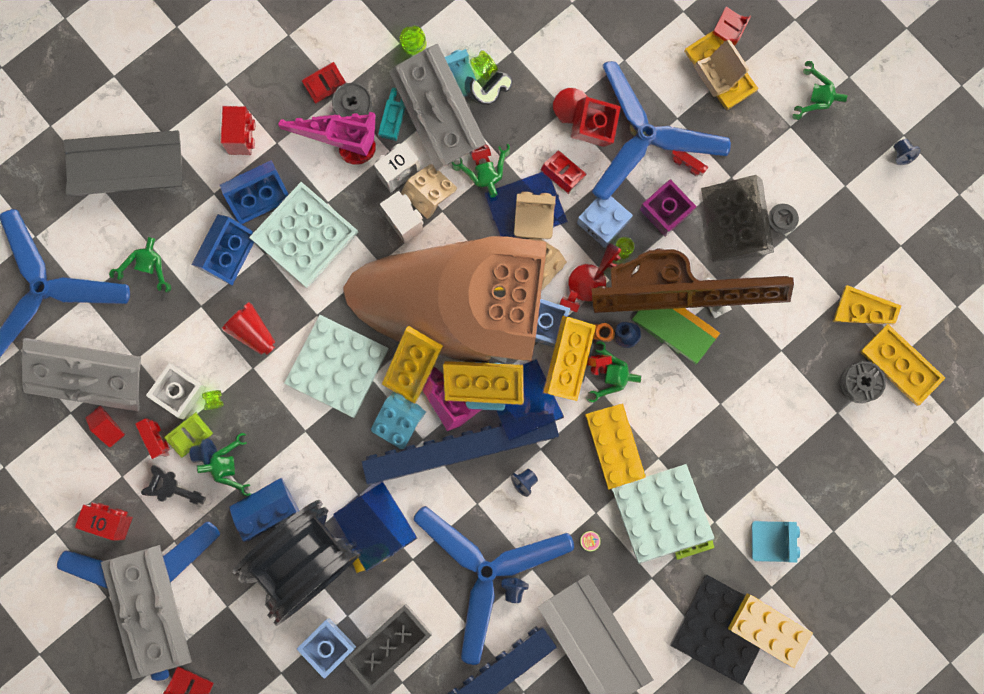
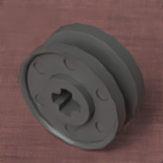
[332,82,373,117]
[840,361,886,404]

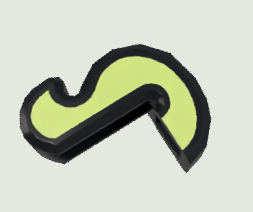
[465,72,513,105]

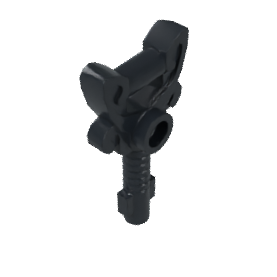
[141,465,206,505]

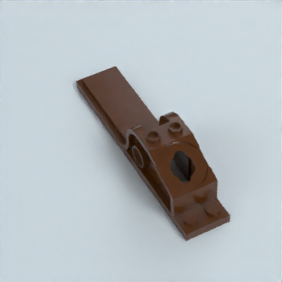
[592,248,794,313]

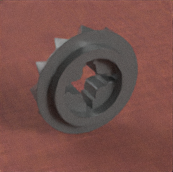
[768,203,799,234]

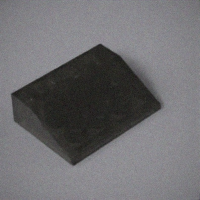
[701,175,774,262]

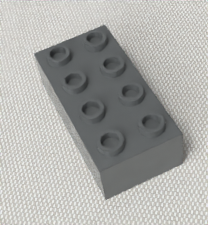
[344,604,433,692]

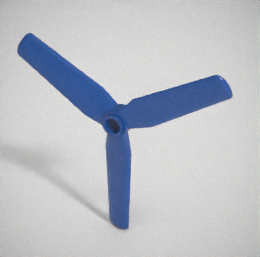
[592,61,731,200]
[0,209,130,357]
[413,506,574,665]
[57,522,220,681]

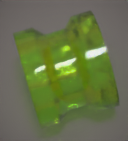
[615,237,635,259]
[201,390,224,410]

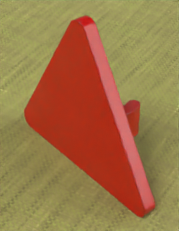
[595,243,621,279]

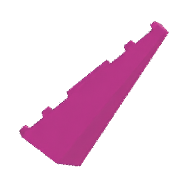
[278,112,376,156]
[423,367,482,431]

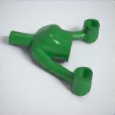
[792,61,848,120]
[451,144,510,197]
[109,237,171,293]
[587,341,642,403]
[197,433,252,496]

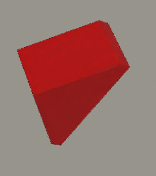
[85,405,125,448]

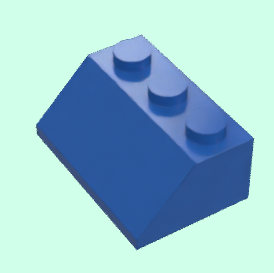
[220,160,289,224]
[191,214,254,285]
[229,478,300,542]

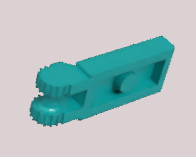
[378,87,406,141]

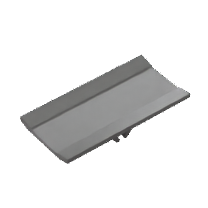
[389,44,487,171]
[22,338,141,411]
[101,545,192,679]
[537,574,654,694]

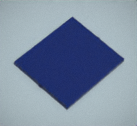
[484,172,568,239]
[496,359,564,441]
[333,482,418,572]

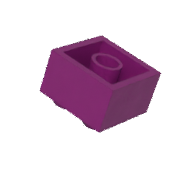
[639,179,697,237]

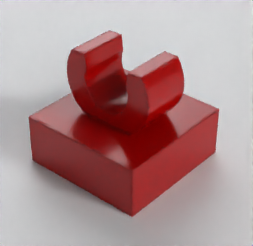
[470,145,492,166]
[559,290,580,313]
[586,354,612,375]

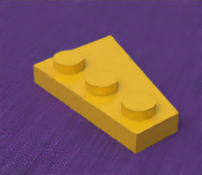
[833,285,901,325]

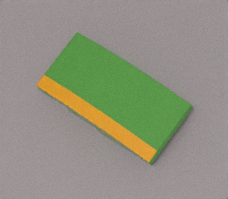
[632,308,720,364]

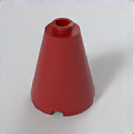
[221,302,275,355]

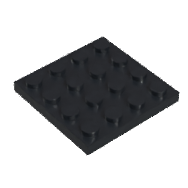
[670,574,760,685]

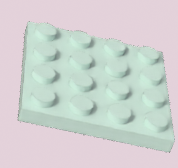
[249,182,358,288]
[284,315,389,418]
[612,464,714,564]

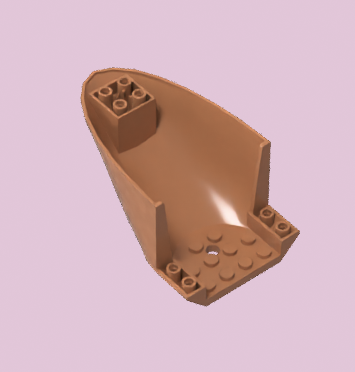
[343,236,546,363]

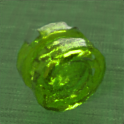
[400,25,427,55]
[470,50,498,81]

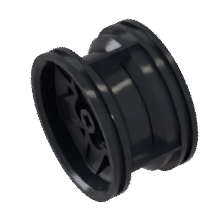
[232,500,363,626]

